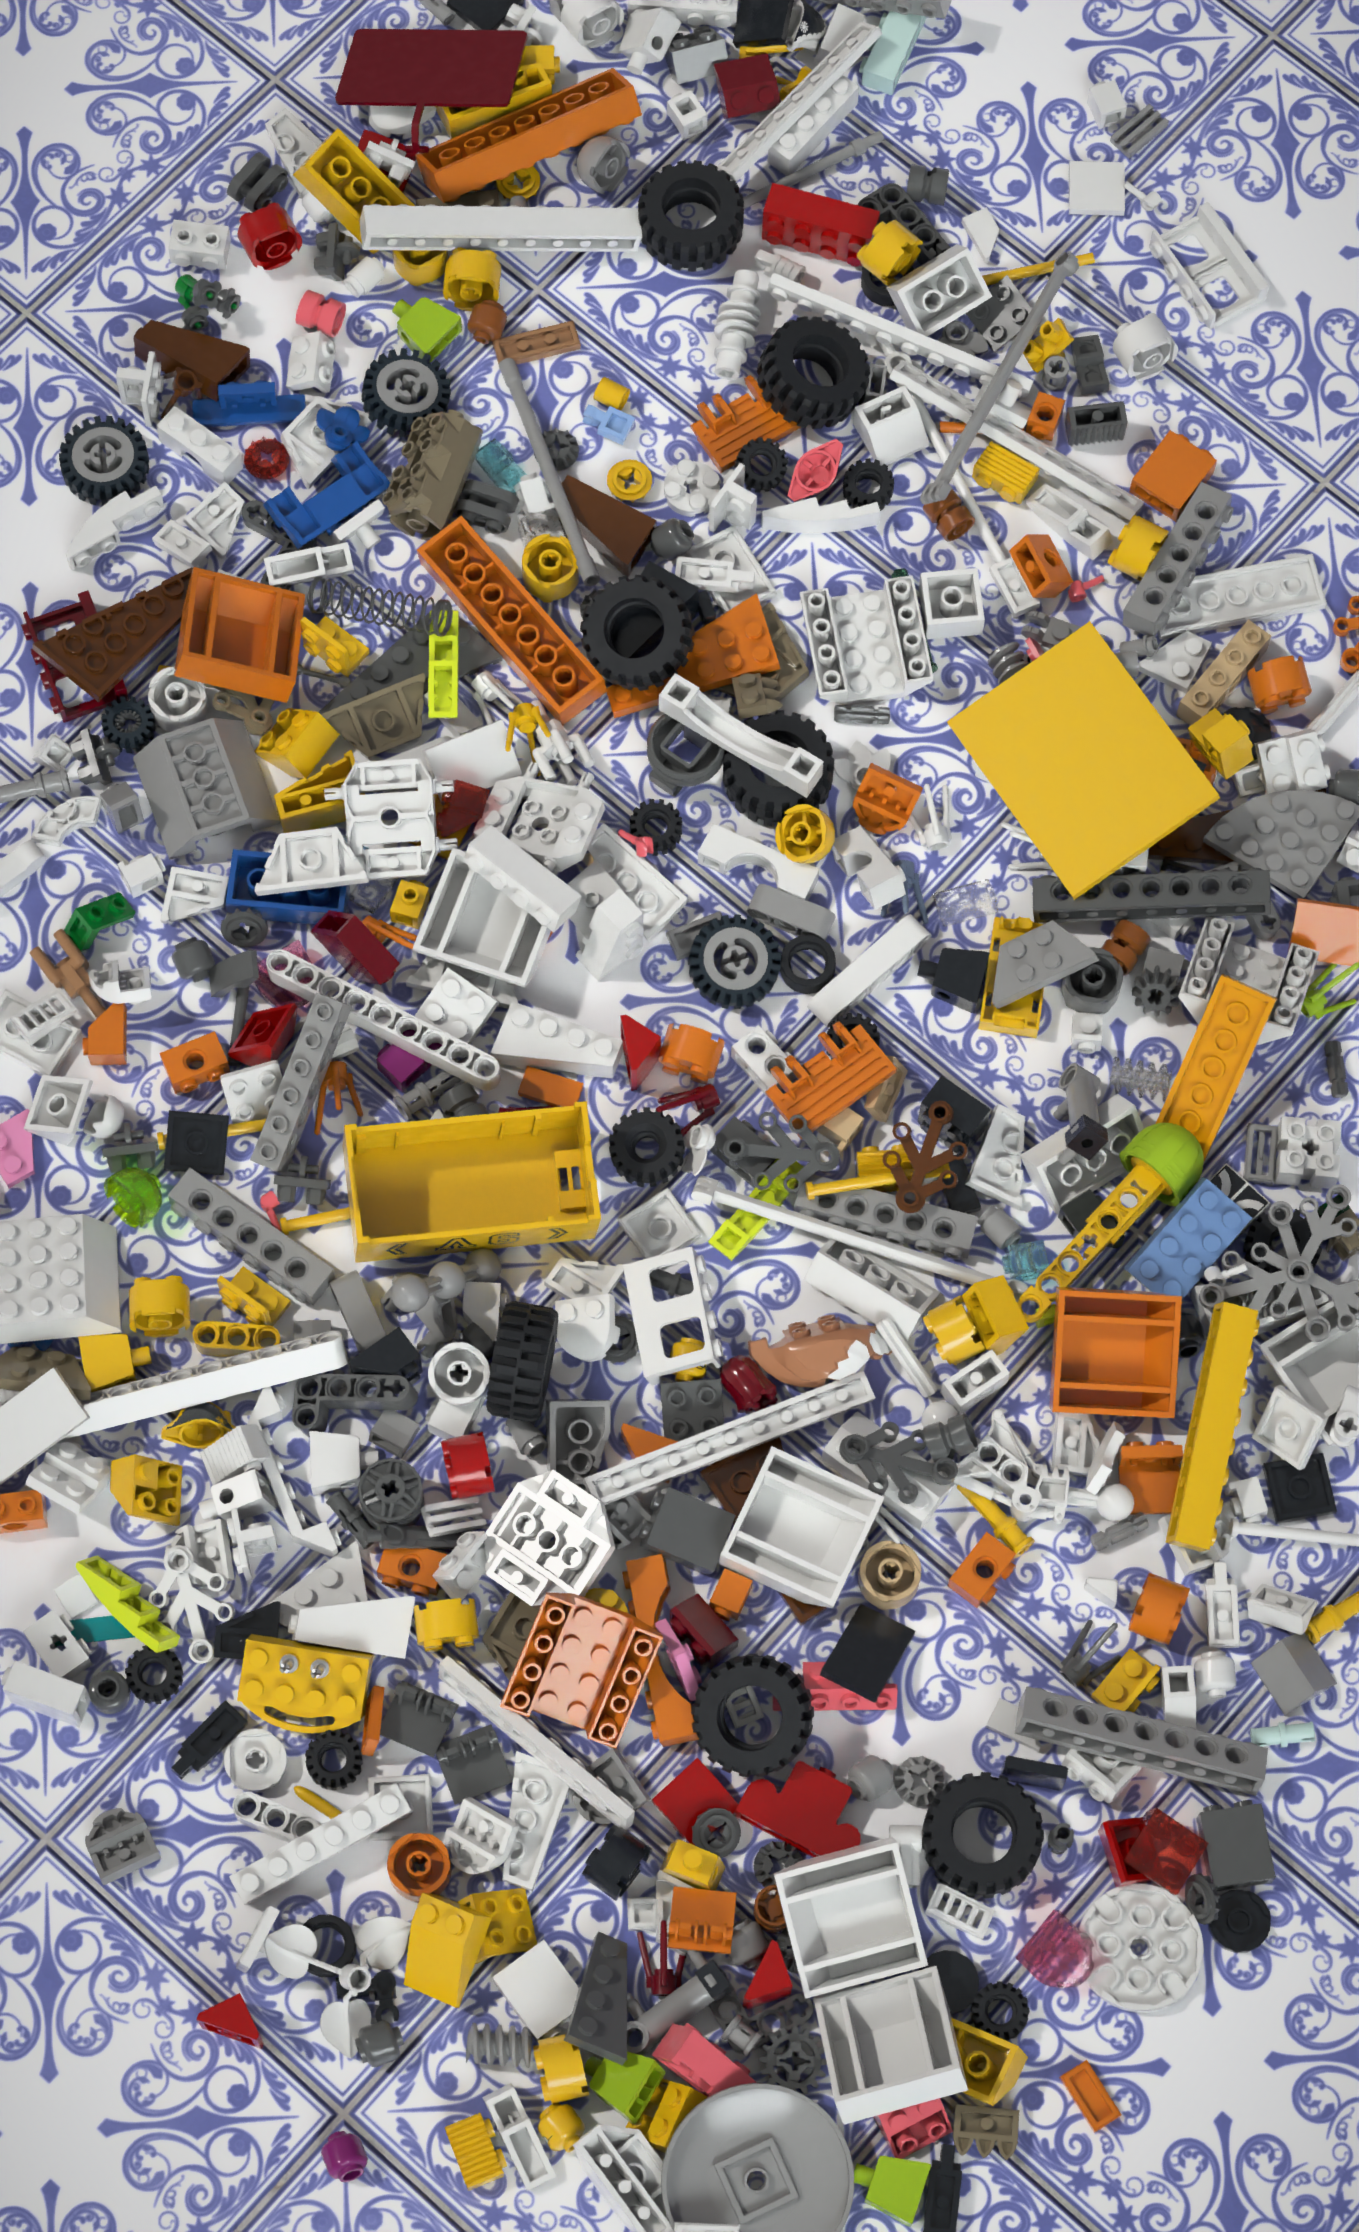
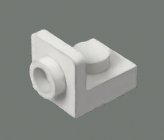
[1071,1012,1103,1054]

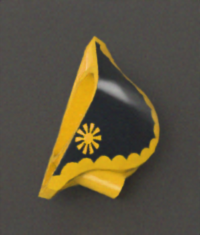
[161,1402,236,1449]

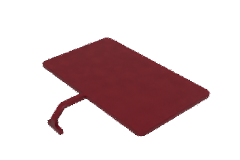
[335,29,528,153]

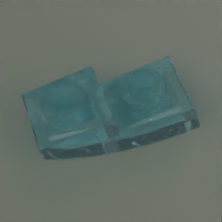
[475,438,527,495]

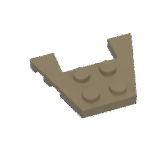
[715,602,809,701]

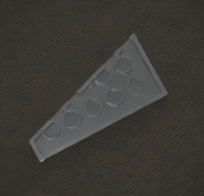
[319,604,503,714]

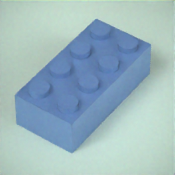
[1123,1177,1252,1299]

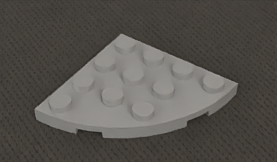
[1203,790,1359,899]

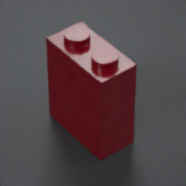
[310,910,400,985]

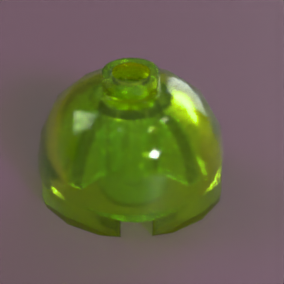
[104,1167,162,1228]

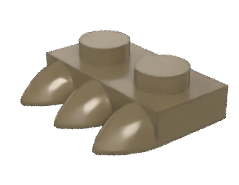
[732,673,783,719]
[953,2104,1020,2160]

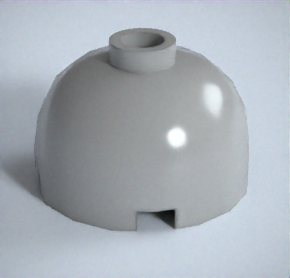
[577,136,630,194]

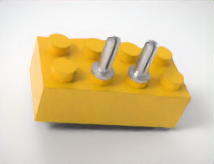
[237,1634,374,1733]

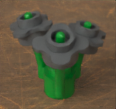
[175,274,241,332]

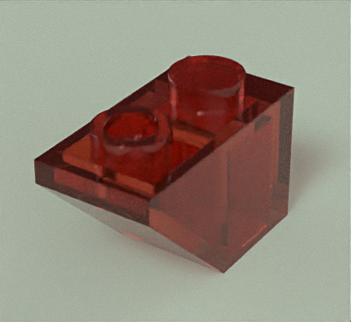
[436,780,490,838]

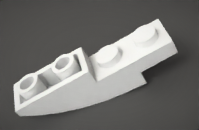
[65,486,164,570]

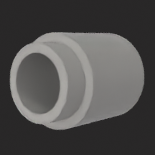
[977,1205,1022,1250]

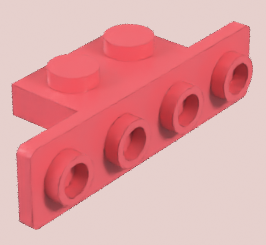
[772,1662,898,1711]

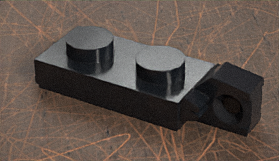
[171,1700,248,1780]
[922,2144,962,2232]

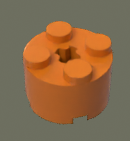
[1247,656,1312,714]
[658,1023,725,1084]
[1128,1573,1190,1645]
[387,1833,452,1903]

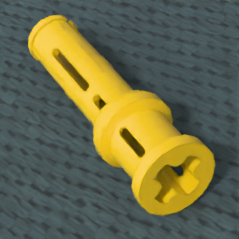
[956,1485,1035,1558]
[1304,1591,1359,1644]

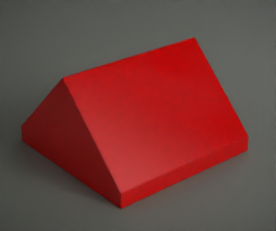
[227,1003,298,1066]
[620,1014,661,1091]
[1098,1817,1164,1888]
[743,1940,793,2010]
[196,1993,264,2049]

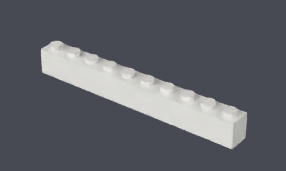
[359,204,642,252]

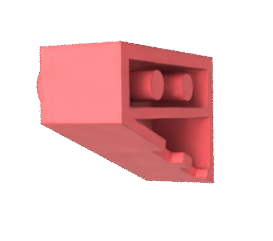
[651,2023,756,2097]

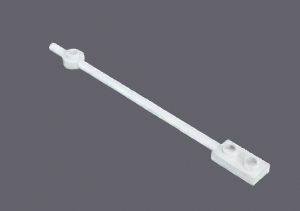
[878,341,1040,618]

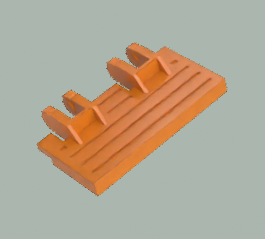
[690,375,801,473]
[765,1021,897,1140]

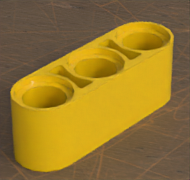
[192,1321,282,1357]

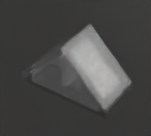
[518,510,568,549]

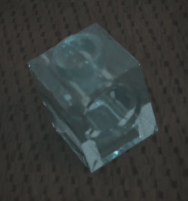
[1002,1240,1049,1281]

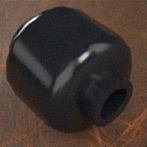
[1178,1312,1205,1358]

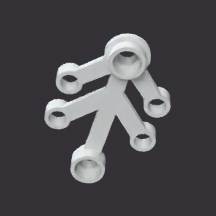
[149,1545,235,1664]

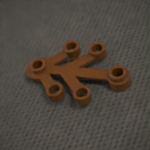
[882,1101,968,1214]

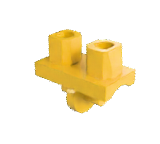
[1023,318,1074,373]

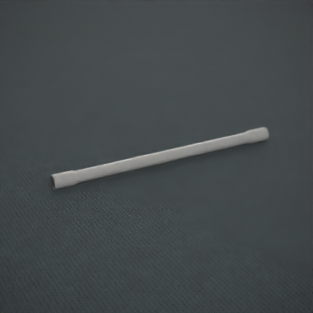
[499,358,600,586]

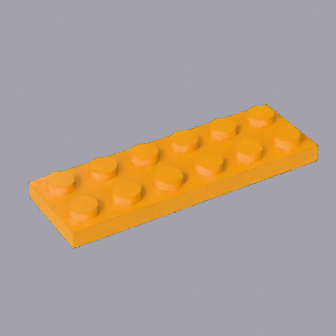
[1155,974,1277,1161]

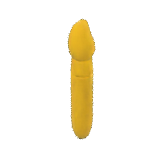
[294,1786,342,1819]

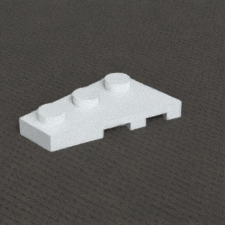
[965,1104,1025,1210]

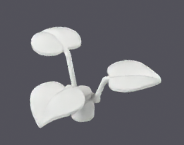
[264,1916,411,2058]

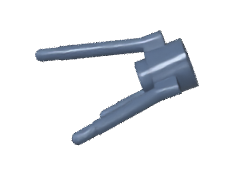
[880,860,929,924]

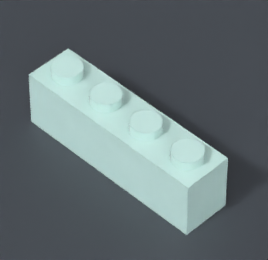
[859,11,927,95]

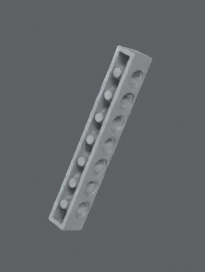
[1014,1686,1268,1796]

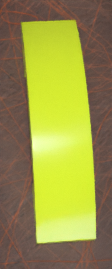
[708,1159,804,1261]

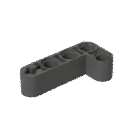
[858,183,951,265]
[292,1374,418,1437]

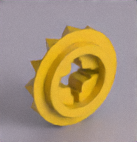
[496,166,540,202]
[607,459,652,503]

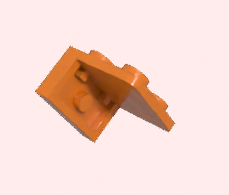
[1117,1441,1183,1515]

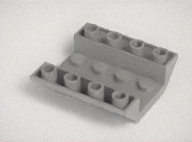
[133,718,280,860]

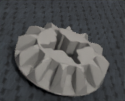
[894,1756,944,1806]

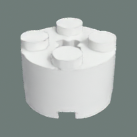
[561,0,624,48]
[1113,313,1178,380]
[148,667,209,732]
[428,1342,490,1406]

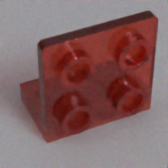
[1124,1807,1209,1895]

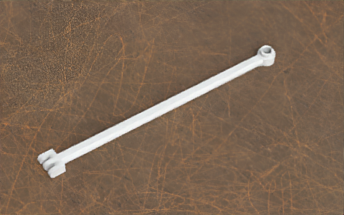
[691,1176,1028,1302]

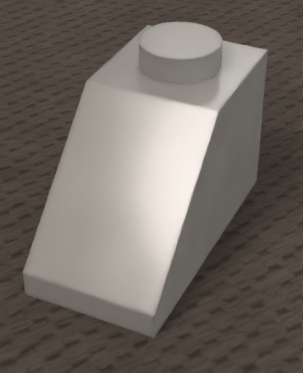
[100,782,144,834]

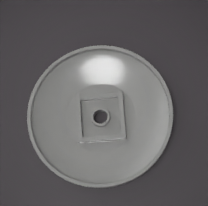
[661,2083,854,2232]

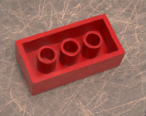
[762,183,880,267]

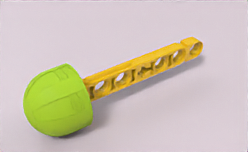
[1017,1123,1204,1323]

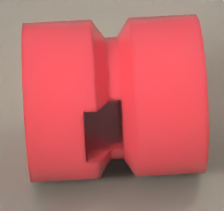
[295,289,346,338]

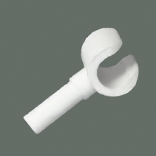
[1123,181,1162,211]
[1204,1263,1248,1288]

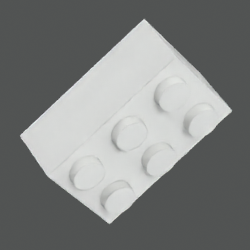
[886,244,992,336]

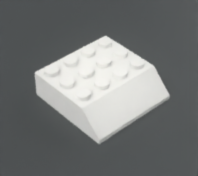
[412,848,551,987]
[0,1214,121,1344]
[1259,1293,1359,1447]
[719,1446,885,1608]
[774,1837,928,1999]
[814,1966,968,2125]

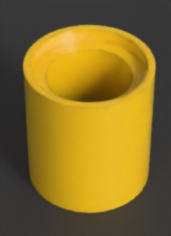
[593,377,630,411]

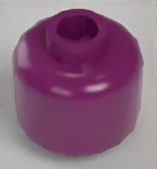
[321,2131,368,2182]

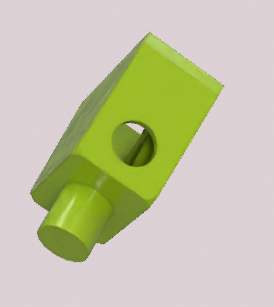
[392,297,462,363]
[584,2052,666,2125]
[854,2155,931,2227]

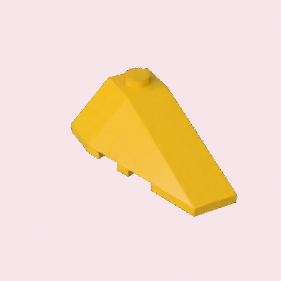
[951,2017,1028,2106]

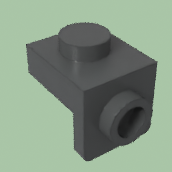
[1329,877,1359,905]

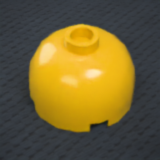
[775,804,835,863]

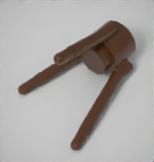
[160,367,203,419]

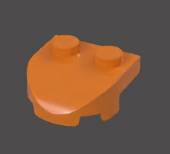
[853,763,923,835]

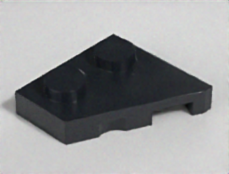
[214,1601,281,1659]

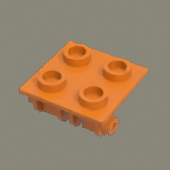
[667,1886,737,1954]

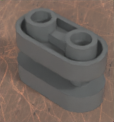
[227,152,288,212]
[454,480,519,535]

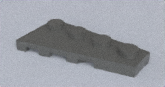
[564,1931,627,2065]

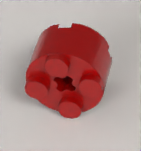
[237,202,302,270]
[441,1432,495,1499]

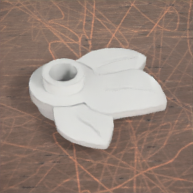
[834,740,891,791]
[682,1124,716,1176]

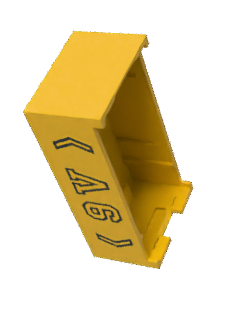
[342,1101,601,1263]

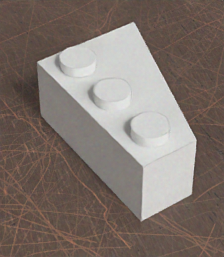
[576,888,643,981]

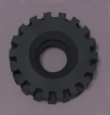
[609,1107,685,1187]
[1243,1209,1322,1276]

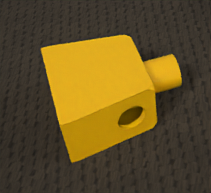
[78,1334,152,1392]
[660,1839,725,1891]

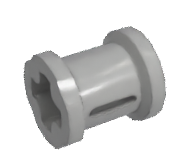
[1042,356,1069,391]
[721,2014,764,2057]

